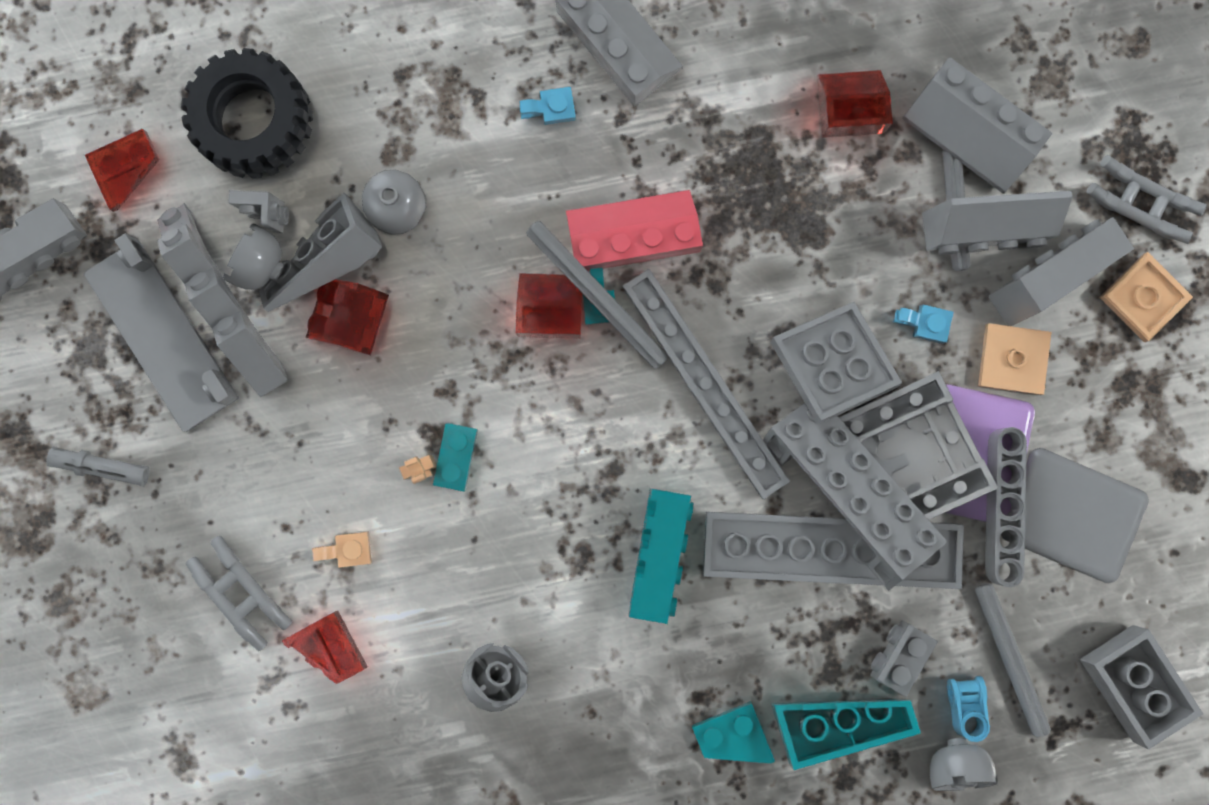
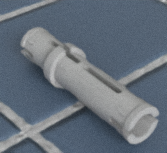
[46,446,149,487]

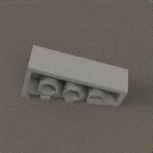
[0,198,87,301]
[988,217,1134,326]

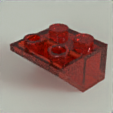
[817,70,893,138]
[515,273,582,339]
[305,279,389,356]

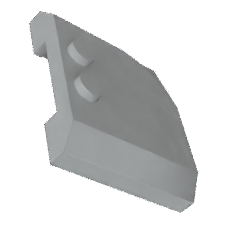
[839,371,998,520]

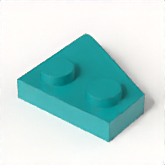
[691,701,775,764]

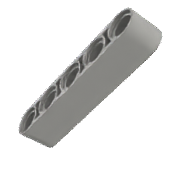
[985,427,1027,587]

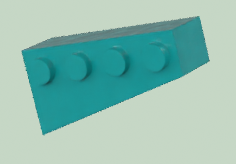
[628,488,694,624]
[771,699,921,770]

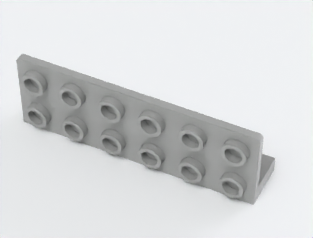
[84,233,239,432]
[763,403,947,591]

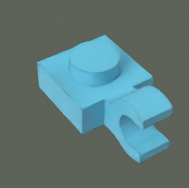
[519,87,576,125]
[893,304,954,344]

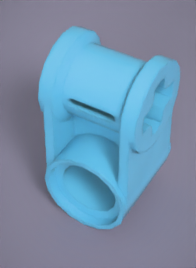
[947,676,990,742]

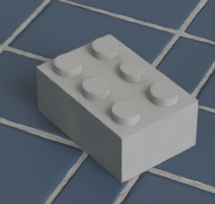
[1080,625,1203,750]

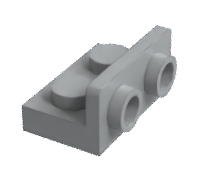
[229,190,289,233]
[870,620,938,697]

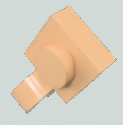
[399,455,437,484]
[312,531,372,568]

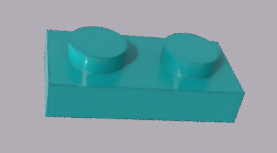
[433,423,478,492]

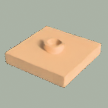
[1099,252,1193,342]
[978,323,1052,395]

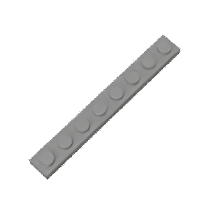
[622,269,790,499]

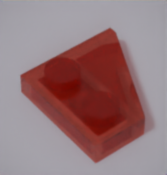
[85,128,159,212]
[282,610,368,684]

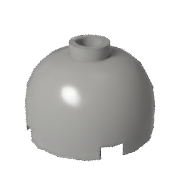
[362,170,426,235]
[223,224,284,290]
[461,643,528,712]
[930,738,998,791]

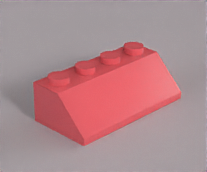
[566,190,703,271]

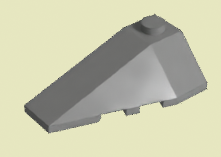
[259,193,382,312]

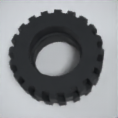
[181,48,313,179]

